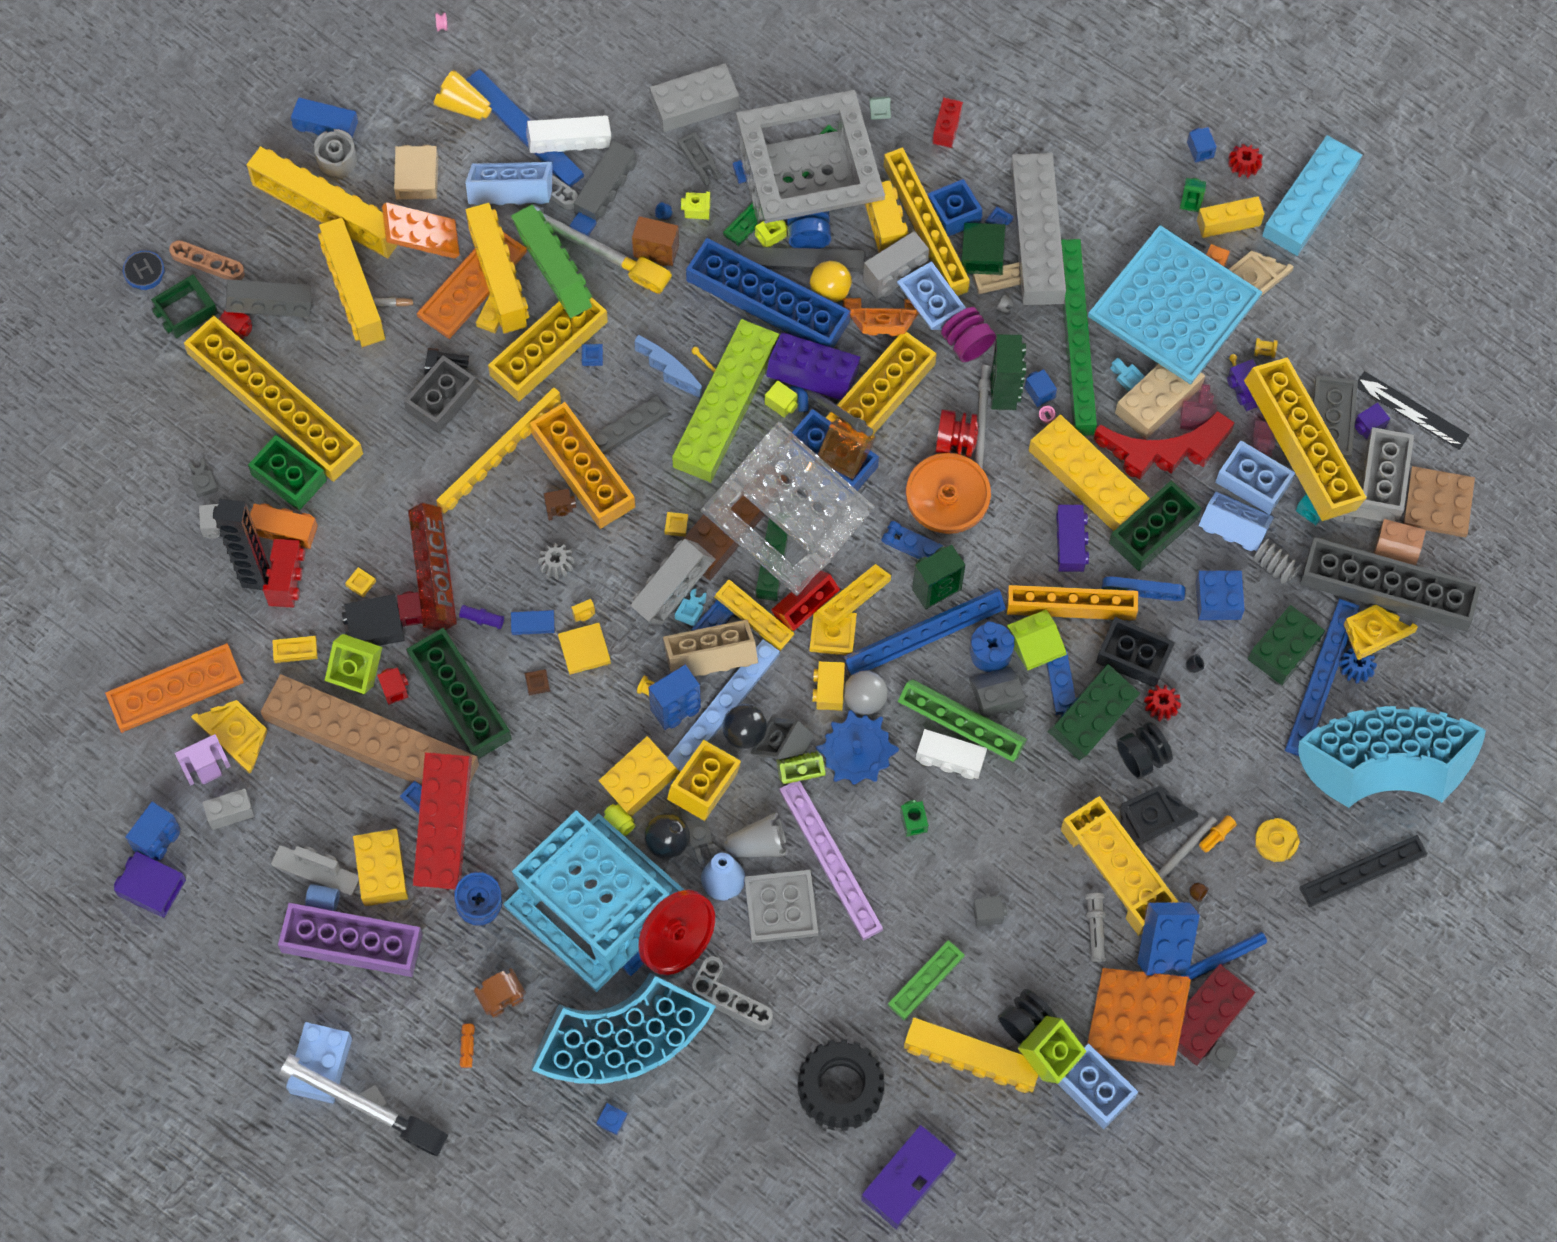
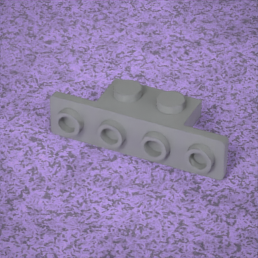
[271,846,359,896]

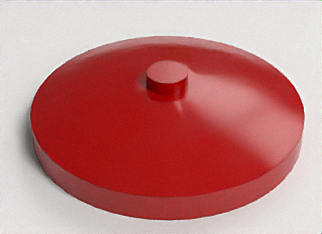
[638,890,715,975]

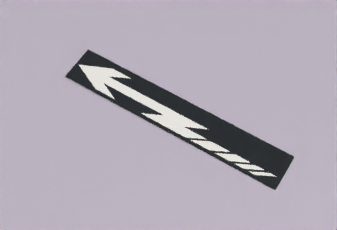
[1357,371,1470,450]

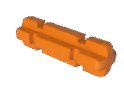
[460,1023,475,1068]

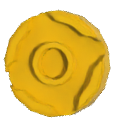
[1255,818,1300,862]

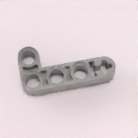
[692,956,773,1031]

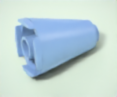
[701,853,745,901]

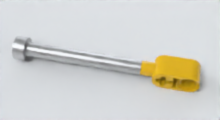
[533,204,672,294]

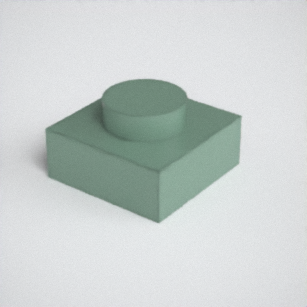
[869,96,891,120]

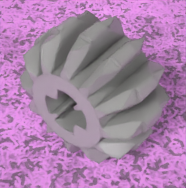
[538,543,574,580]

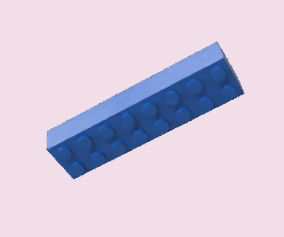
[686,238,850,348]

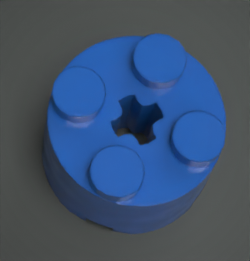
[970,622,1014,672]

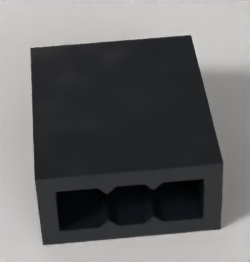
[342,594,405,646]

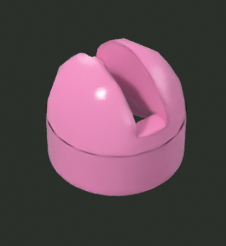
[1039,406,1056,424]

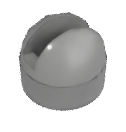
[996,295,1013,313]

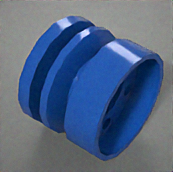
[787,211,831,249]
[455,872,502,926]

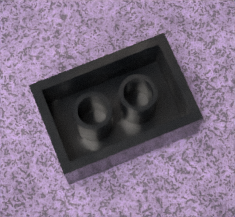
[1096,617,1175,687]

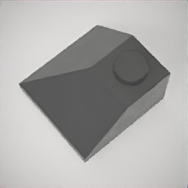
[751,717,814,759]

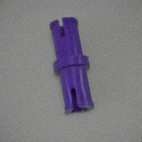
[459,605,504,629]

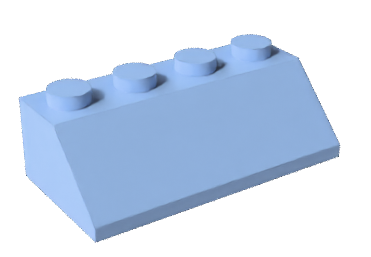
[465,162,552,206]

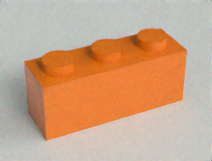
[250,503,318,549]

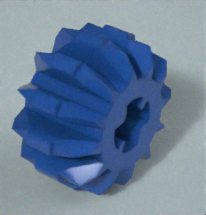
[1339,648,1377,684]

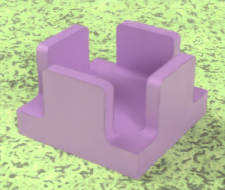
[175,734,231,786]

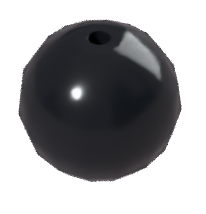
[722,704,767,749]
[644,813,690,859]

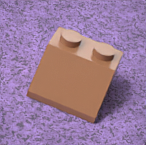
[1374,519,1426,566]

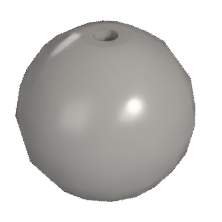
[843,670,888,715]

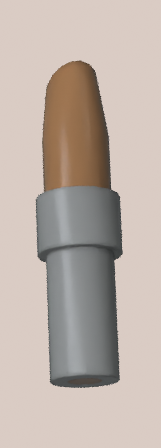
[373,297,413,307]

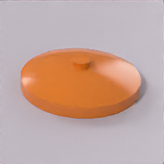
[906,453,991,534]

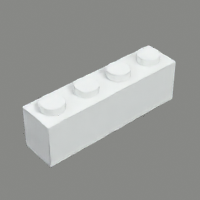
[527,116,611,153]

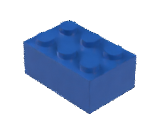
[648,664,701,730]
[1137,903,1200,976]

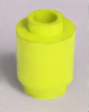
[604,804,636,836]

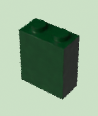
[962,223,1006,275]

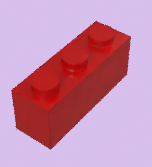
[771,569,840,631]

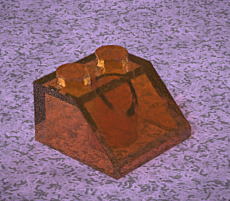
[816,418,876,479]

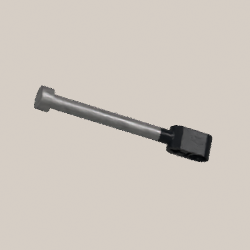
[279,1054,448,1157]

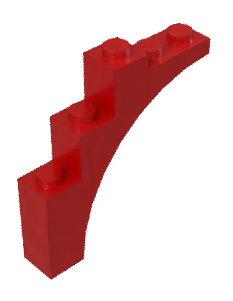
[1094,411,1235,480]

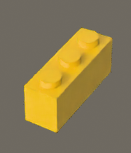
[1197,196,1264,238]

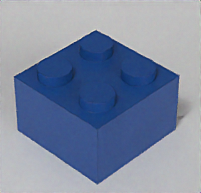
[927,179,983,237]
[1196,570,1245,620]
[125,802,181,861]

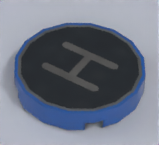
[123,251,165,290]

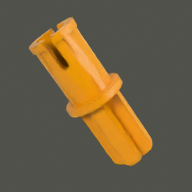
[1199,815,1237,853]

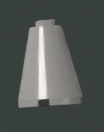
[724,813,787,857]

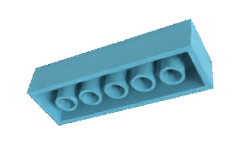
[1262,135,1362,256]

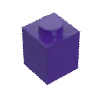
[1355,403,1390,440]

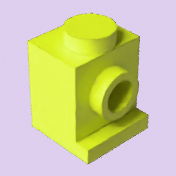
[681,191,711,219]
[755,220,788,247]

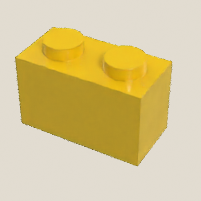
[812,661,845,711]

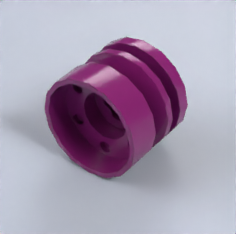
[941,307,996,362]

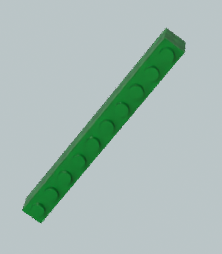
[1061,239,1097,436]

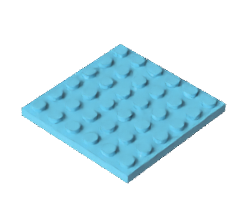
[1088,225,1262,385]

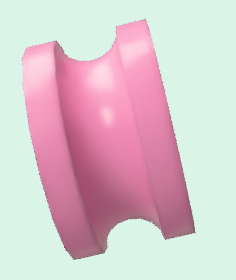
[436,13,447,32]

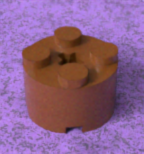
[473,968,526,1018]

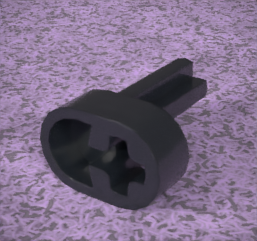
[424,347,469,375]

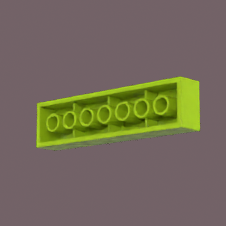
[672,319,779,483]

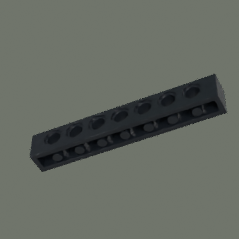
[213,499,270,590]

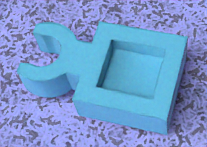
[675,589,706,626]

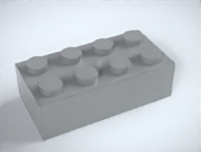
[650,63,739,132]
[1360,427,1414,521]
[630,539,716,625]

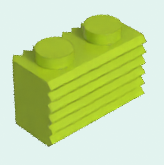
[776,750,826,784]

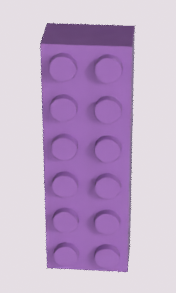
[278,903,423,977]

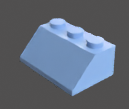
[897,262,966,330]
[1199,492,1274,551]

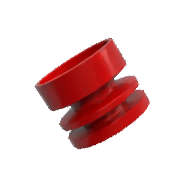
[936,409,979,458]

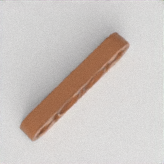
[169,241,245,280]

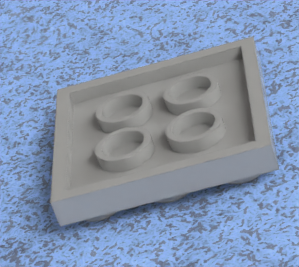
[744,870,818,943]

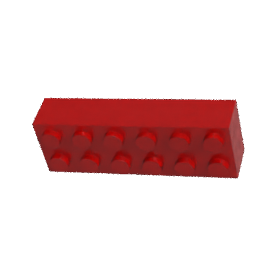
[413,752,472,889]

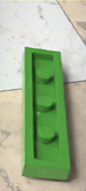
[888,940,965,1021]

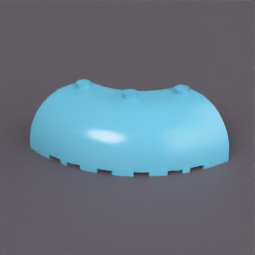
[1298,706,1486,808]
[531,973,716,1084]

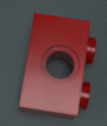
[933,97,963,148]

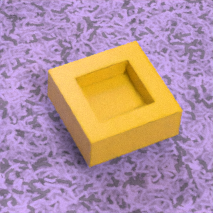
[665,512,688,537]
[345,567,376,597]
[571,599,595,622]

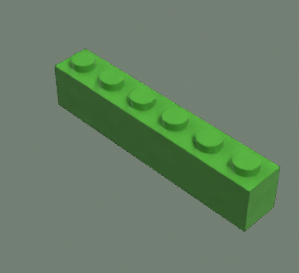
[898,679,1027,762]

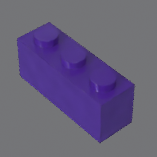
[1056,505,1089,572]

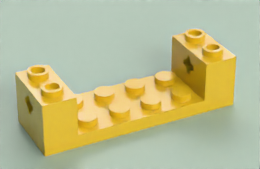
[1061,796,1179,936]

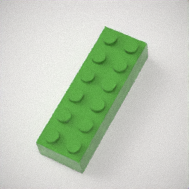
[511,204,592,319]

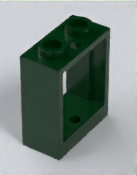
[151,274,218,339]

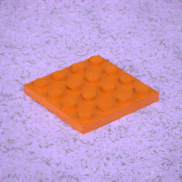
[1087,968,1191,1066]

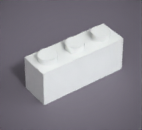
[916,729,987,779]

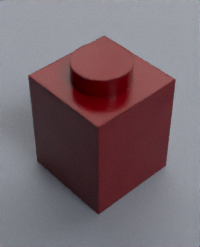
[397,591,424,627]

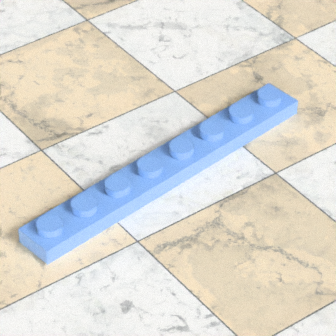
[667,639,780,782]

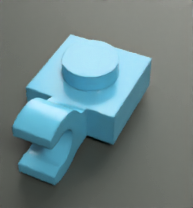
[1110,358,1145,392]

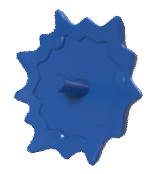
[816,710,899,785]

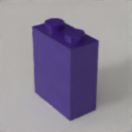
[114,852,186,918]

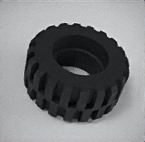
[798,1039,885,1131]

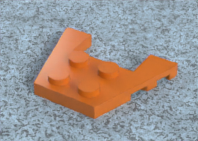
[842,298,919,336]

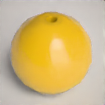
[809,260,852,303]

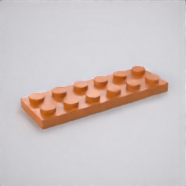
[417,232,527,339]
[105,643,244,733]

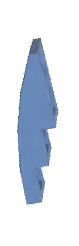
[634,335,702,398]

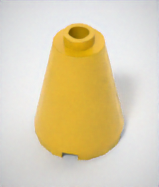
[433,70,492,120]

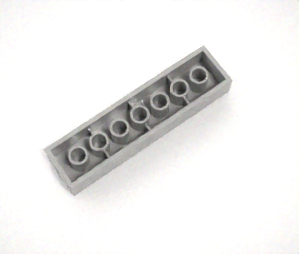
[1010,153,1066,305]

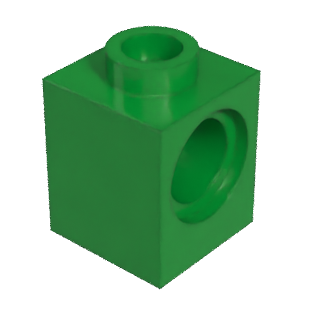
[900,800,929,837]

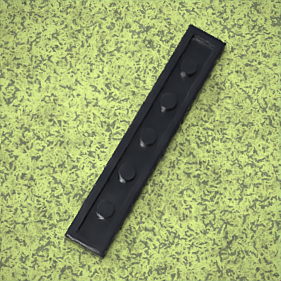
[1299,835,1428,908]

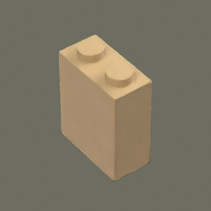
[394,145,438,199]

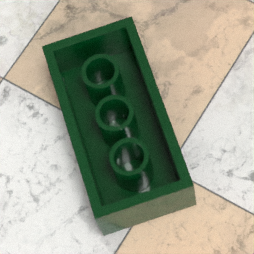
[991,334,1026,410]
[1109,480,1202,572]
[1047,664,1140,761]

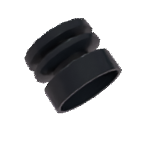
[1116,722,1173,779]
[998,989,1057,1045]

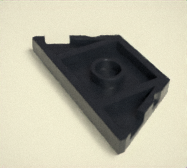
[1120,786,1199,846]

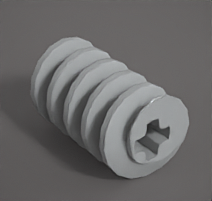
[1254,539,1302,584]

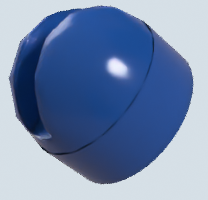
[655,202,673,220]

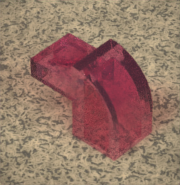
[1180,384,1217,430]
[1251,420,1275,457]

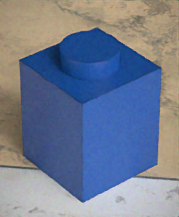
[1187,127,1217,163]
[1025,370,1057,407]

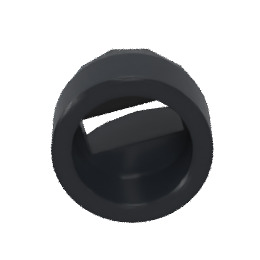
[1186,654,1205,673]

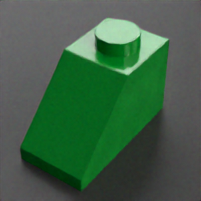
[1180,178,1206,213]

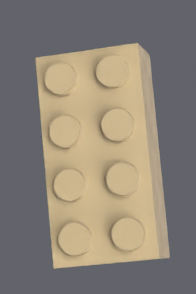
[1115,364,1205,440]
[663,620,758,676]

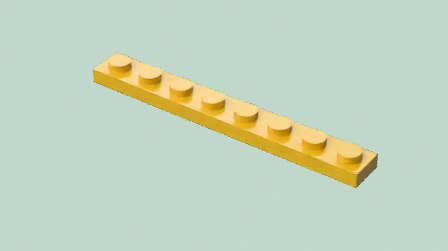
[436,388,561,514]

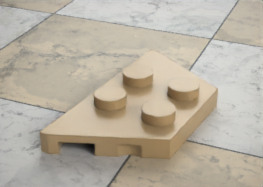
[1228,251,1294,296]

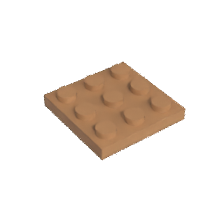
[1403,466,1475,538]

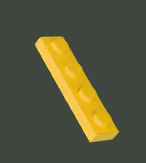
[817,564,891,628]
[714,580,795,651]

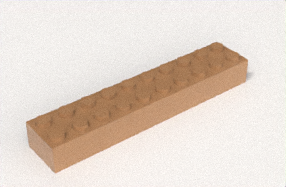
[261,674,479,786]

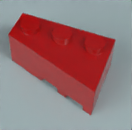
[263,539,305,608]

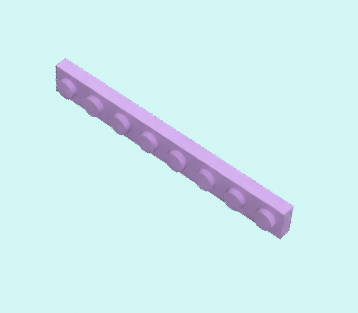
[779,781,883,941]

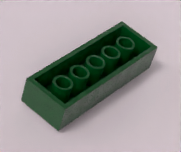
[406,627,512,759]

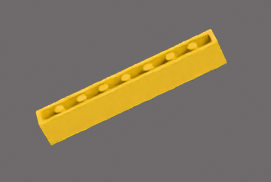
[883,147,970,296]

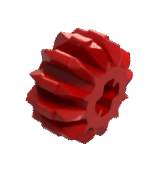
[1228,143,1263,179]
[1144,684,1181,722]

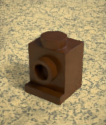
[544,489,576,521]

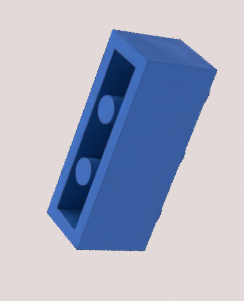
[291,97,358,137]

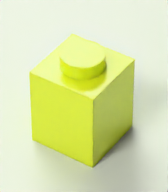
[765,380,798,418]

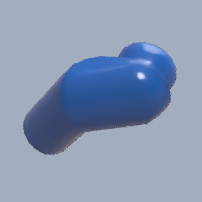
[790,386,809,412]

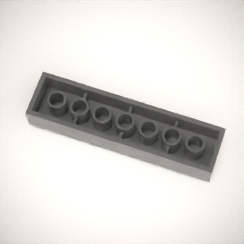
[1300,537,1481,632]

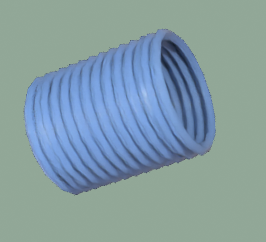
[305,884,340,911]

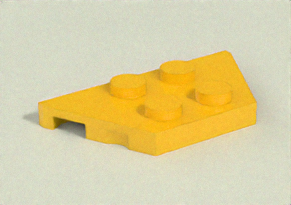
[1344,605,1418,660]
[191,700,268,774]

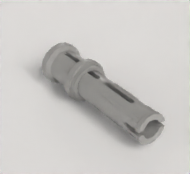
[1085,893,1106,962]

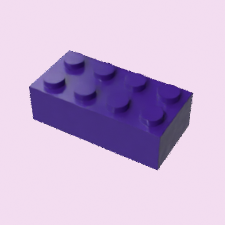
[766,332,861,400]

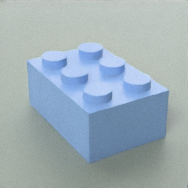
[1215,440,1295,515]
[286,1022,352,1104]
[1058,1044,1138,1129]

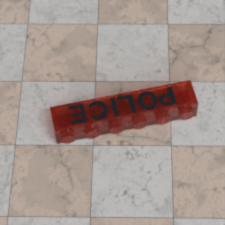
[408,502,457,631]

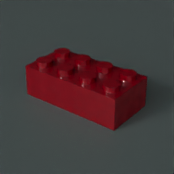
[1177,964,1256,1066]

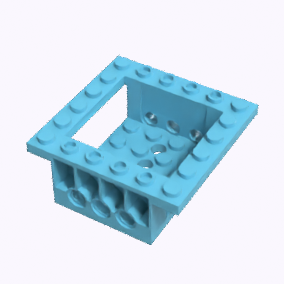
[503,810,684,992]

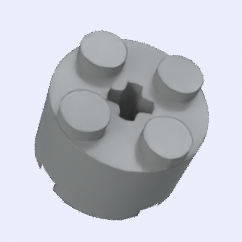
[314,129,358,179]

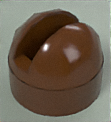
[1189,882,1209,902]

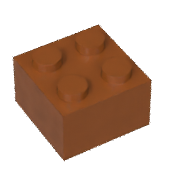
[632,216,679,266]

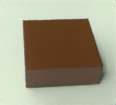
[525,669,550,696]

